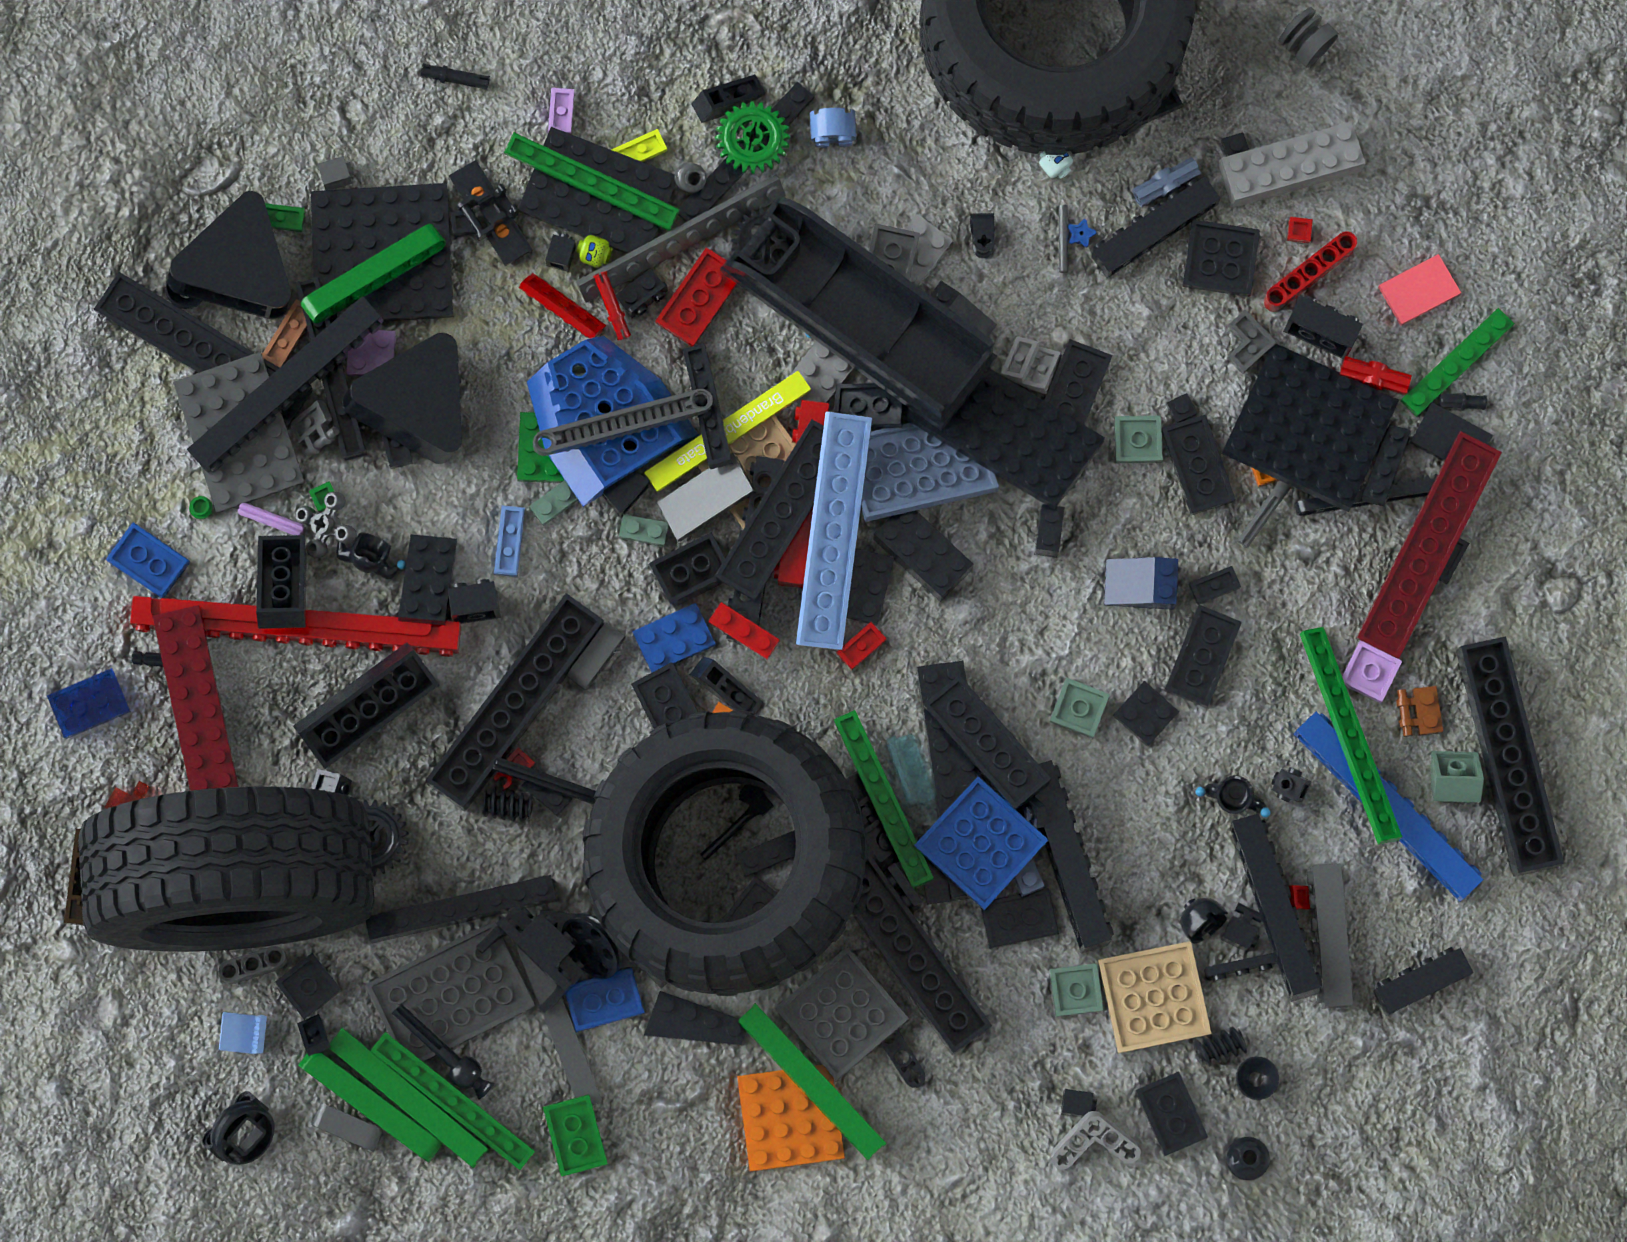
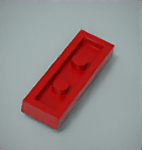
[708,602,780,660]

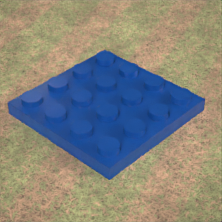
[914,777,1048,910]

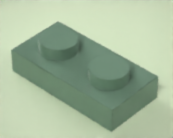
[529,480,578,526]
[619,514,669,547]

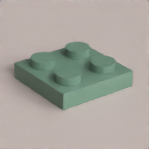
[1114,416,1163,463]
[1049,678,1110,739]
[1049,963,1103,1017]

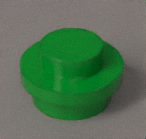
[189,496,213,519]

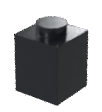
[545,234,576,272]
[1060,1089,1097,1118]

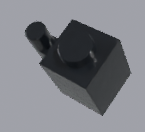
[1221,902,1262,952]

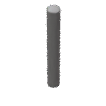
[1059,205,1068,273]

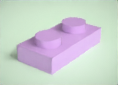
[548,88,575,134]

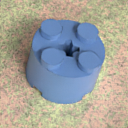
[810,108,856,148]

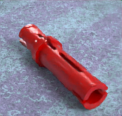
[593,271,631,340]

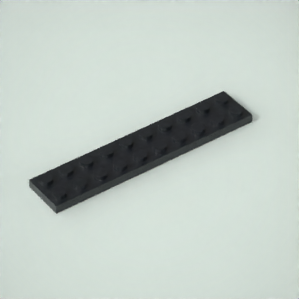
[94,272,313,428]

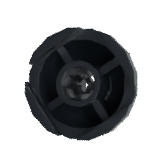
[1180,897,1228,944]

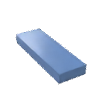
[494,506,525,577]

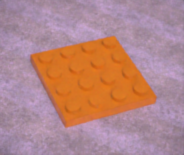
[737,1065,845,1172]

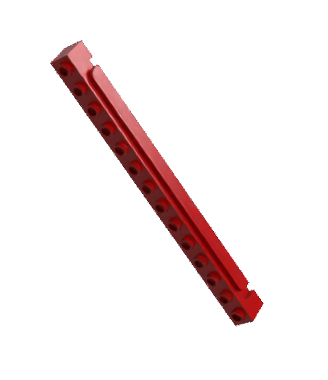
[130,596,461,657]

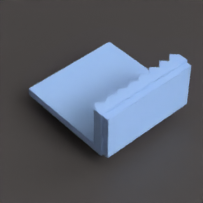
[219,1012,267,1054]

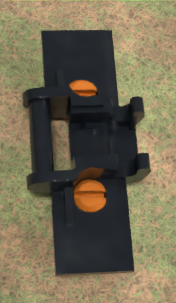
[448,160,533,266]

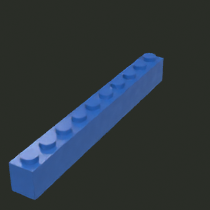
[1294,711,1484,902]

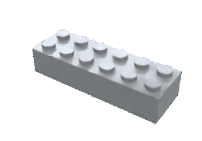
[1218,121,1366,208]

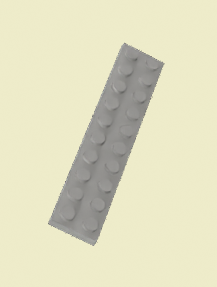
[789,214,954,407]

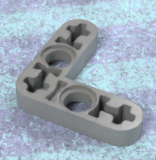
[1051,1111,1141,1169]

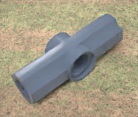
[1132,157,1201,207]

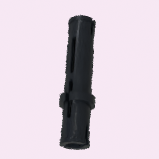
[420,63,490,90]

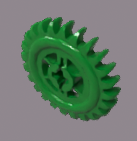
[715,101,791,175]

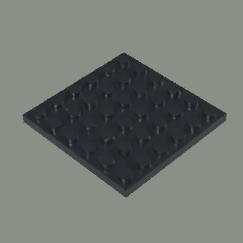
[310,183,454,323]
[1221,344,1399,512]

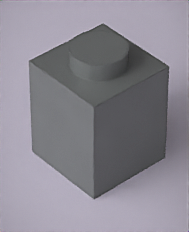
[317,156,354,190]

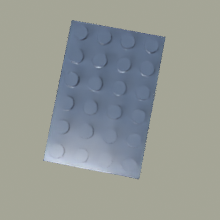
[861,423,999,522]

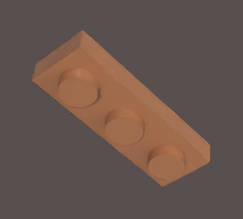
[262,299,307,368]

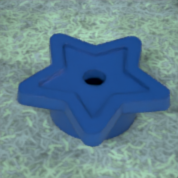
[1068,219,1097,248]

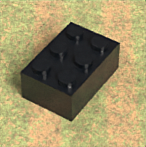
[1283,295,1363,359]
[649,532,725,610]

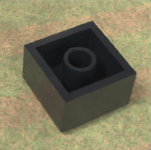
[448,579,501,624]

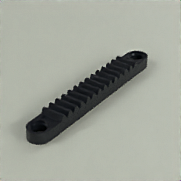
[1294,474,1438,516]

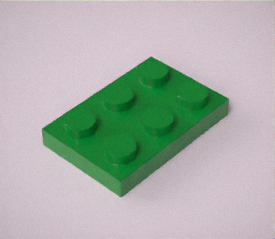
[517,412,564,483]
[543,1094,608,1177]

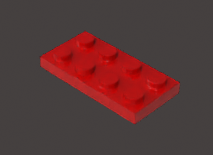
[655,247,737,346]

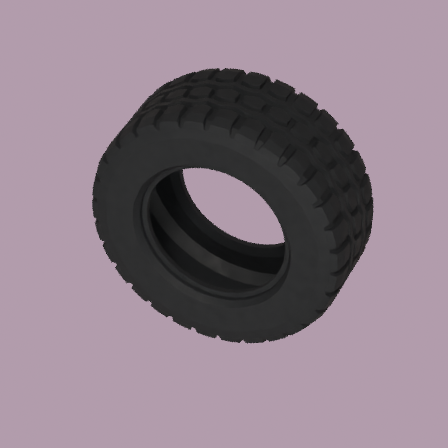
[919,0,1195,155]
[78,786,375,952]

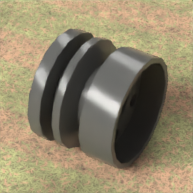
[1278,7,1339,68]

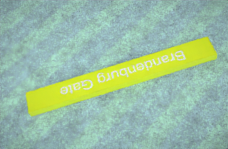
[644,371,811,493]

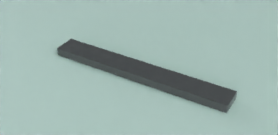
[515,944,603,1106]

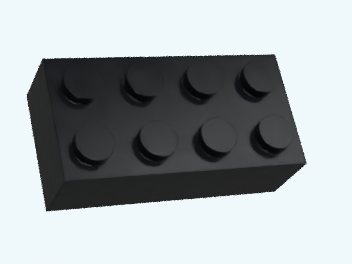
[873,510,974,603]
[256,535,307,629]

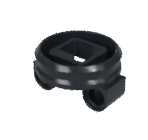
[202,1091,275,1165]

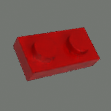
[836,622,887,671]

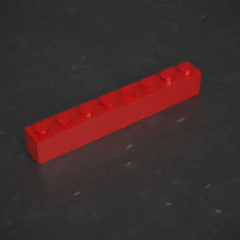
[774,400,829,588]

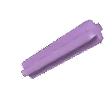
[238,503,305,535]

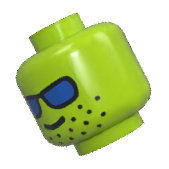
[577,235,612,268]

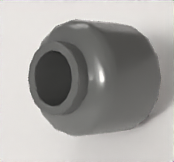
[674,162,707,193]

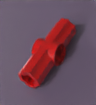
[1340,356,1412,395]

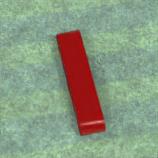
[1264,231,1357,312]

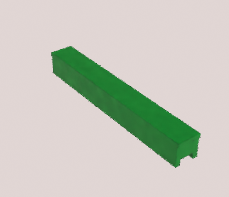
[738,1003,887,1161]
[329,1028,490,1169]

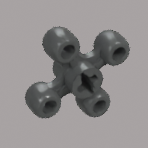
[295,492,357,558]

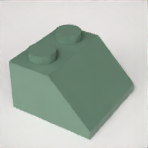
[1431,751,1484,803]

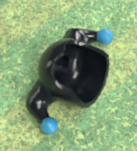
[336,532,406,579]
[1195,775,1271,817]

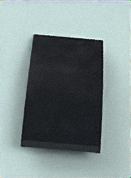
[846,771,899,873]

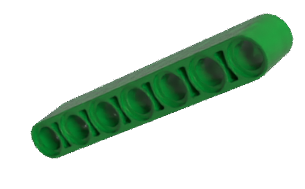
[301,224,446,324]
[298,1053,443,1163]

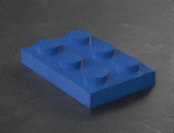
[632,603,716,673]

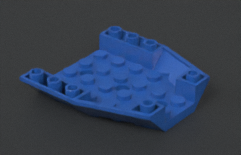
[527,336,699,507]

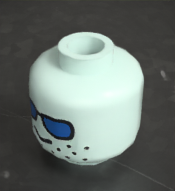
[1039,151,1073,179]

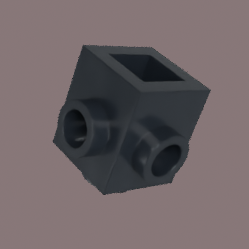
[1271,767,1311,802]

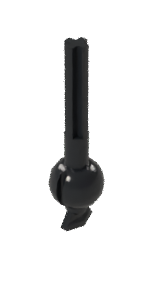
[392,1004,495,1100]

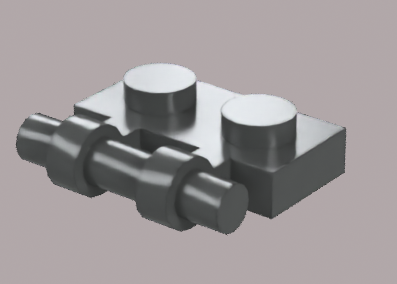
[290,400,339,457]

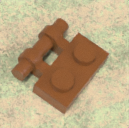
[1396,686,1443,737]

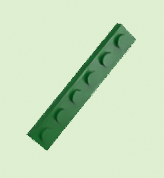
[1401,308,1515,417]

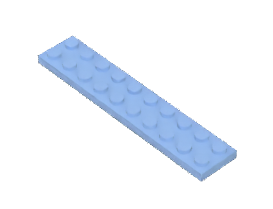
[796,412,872,650]

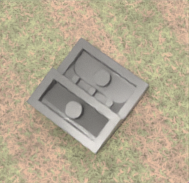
[1001,336,1062,394]

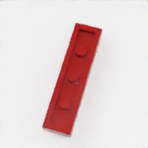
[519,273,606,338]

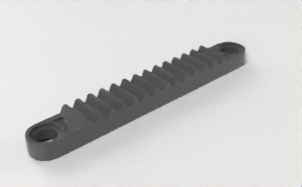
[533,389,713,456]

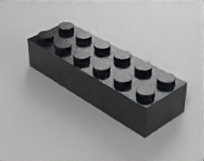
[293,642,439,769]

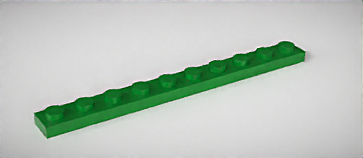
[1300,627,1402,845]

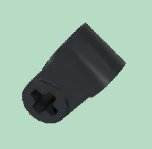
[970,213,995,258]

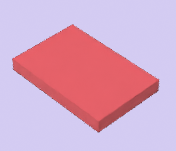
[1378,254,1461,326]

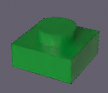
[309,481,334,513]

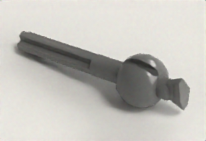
[1237,480,1293,548]

